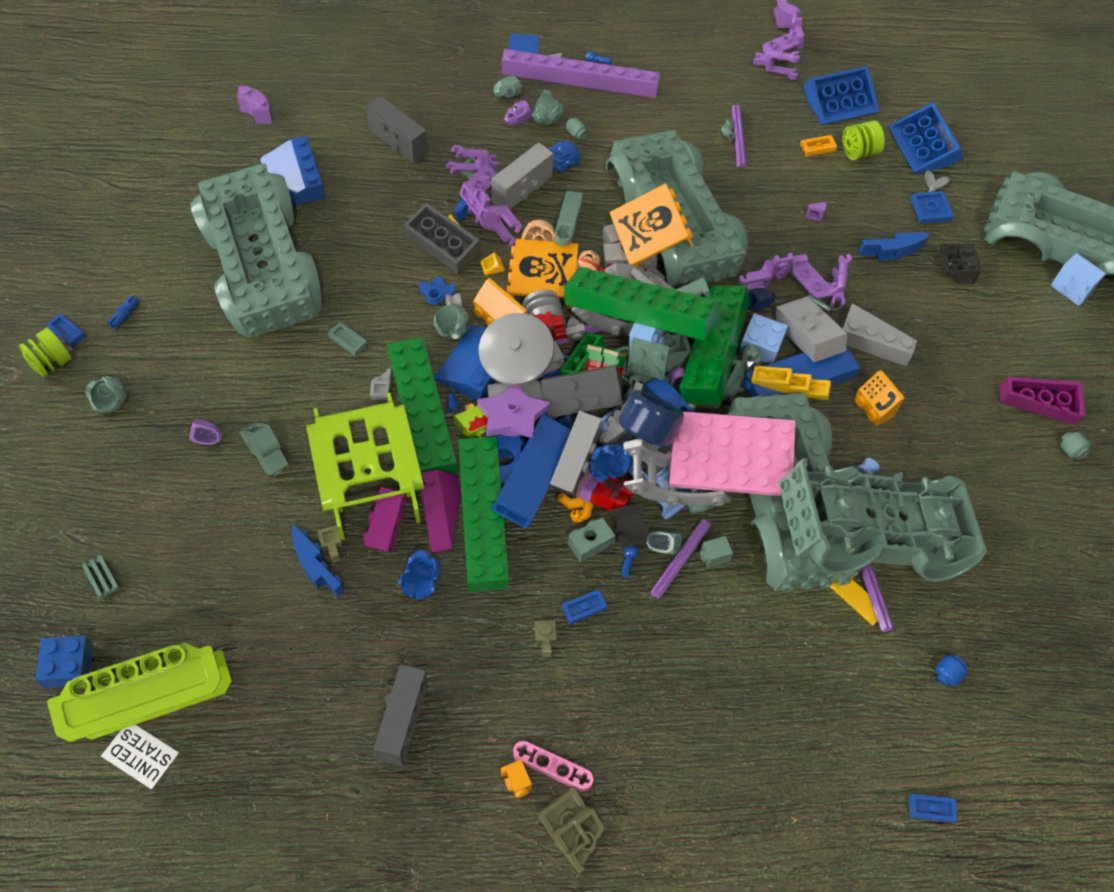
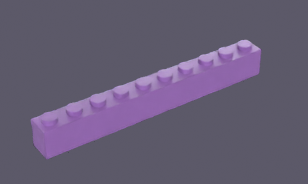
[502,49,660,98]

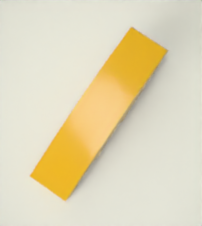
[751,366,831,400]

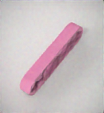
[513,741,593,792]

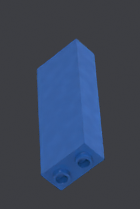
[742,347,860,397]
[491,414,571,529]

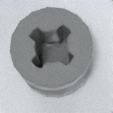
[445,293,462,307]

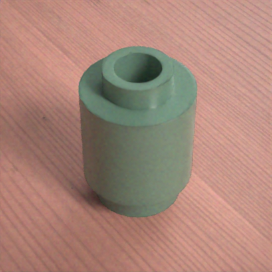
[566,117,589,141]

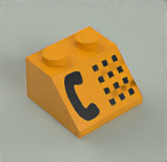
[854,370,905,426]

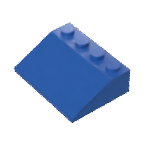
[803,66,880,125]
[888,102,963,174]
[260,136,325,206]
[434,326,497,401]

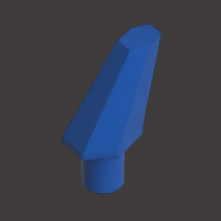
[447,392,460,413]

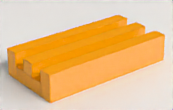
[800,135,837,157]

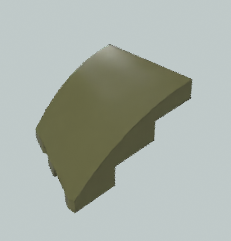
[537,788,605,873]

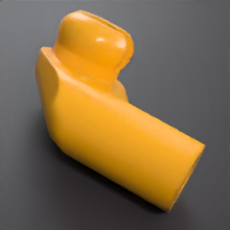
[557,492,585,510]
[570,501,594,523]

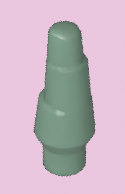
[808,294,831,312]

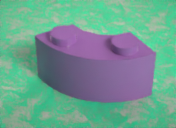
[237,86,272,124]

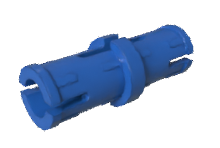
[107,295,139,330]

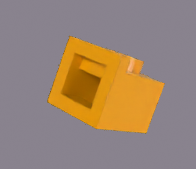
[501,760,532,799]

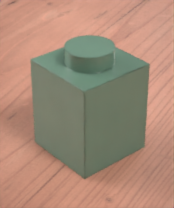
[699,536,733,568]

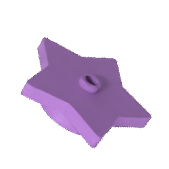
[477,386,550,438]

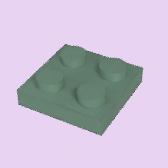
[627,337,670,380]

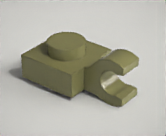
[317,525,342,563]
[534,620,556,657]

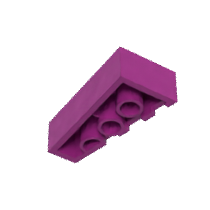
[999,377,1085,425]

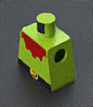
[452,397,491,438]

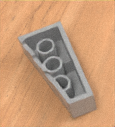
[842,304,917,366]

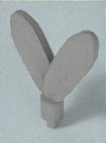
[925,170,950,192]

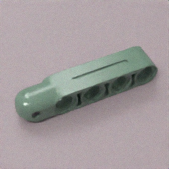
[554,190,583,246]

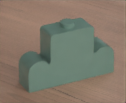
[239,422,289,476]

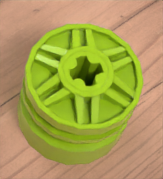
[842,120,885,160]
[18,328,72,378]

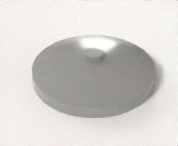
[479,313,554,386]

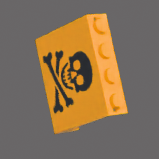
[610,183,694,267]
[507,239,578,309]

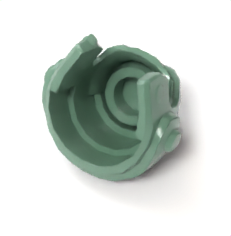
[532,90,563,125]

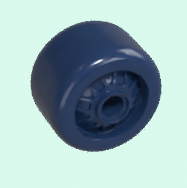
[619,390,684,447]

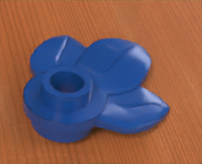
[419,276,455,305]

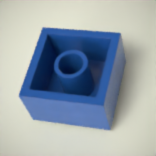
[35,636,93,689]

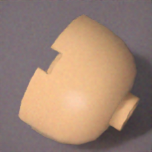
[521,219,555,242]

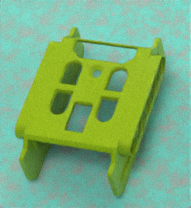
[306,392,424,540]
[47,643,232,742]

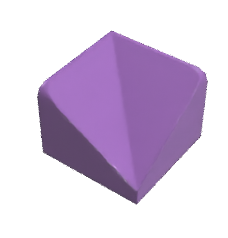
[805,202,827,222]

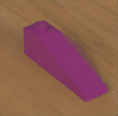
[421,470,461,554]

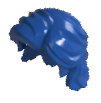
[548,140,581,173]
[589,444,633,481]
[398,550,440,600]

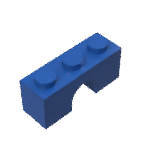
[497,434,525,489]

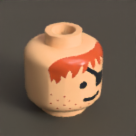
[576,250,600,271]

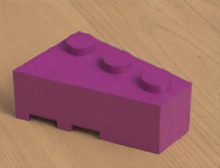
[363,487,410,553]

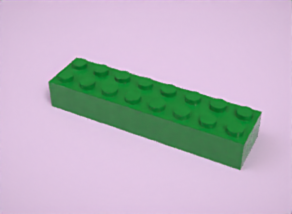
[564,267,720,341]
[680,285,750,405]
[387,337,457,474]
[458,436,509,592]

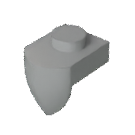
[565,317,585,340]

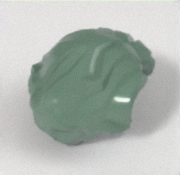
[433,304,469,340]
[85,375,127,413]

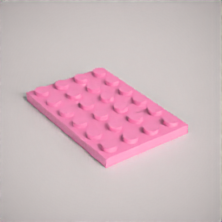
[669,412,795,496]

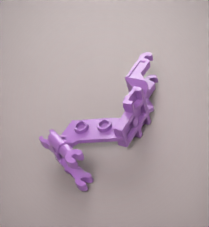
[753,0,804,80]
[446,145,522,247]
[739,252,852,308]

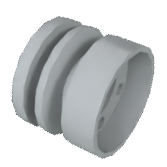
[522,290,566,326]

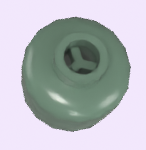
[1060,432,1091,460]

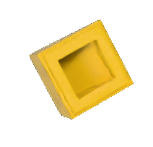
[480,252,505,275]

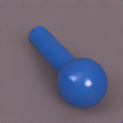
[585,51,613,65]
[621,544,639,577]

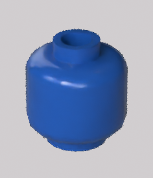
[935,655,968,686]

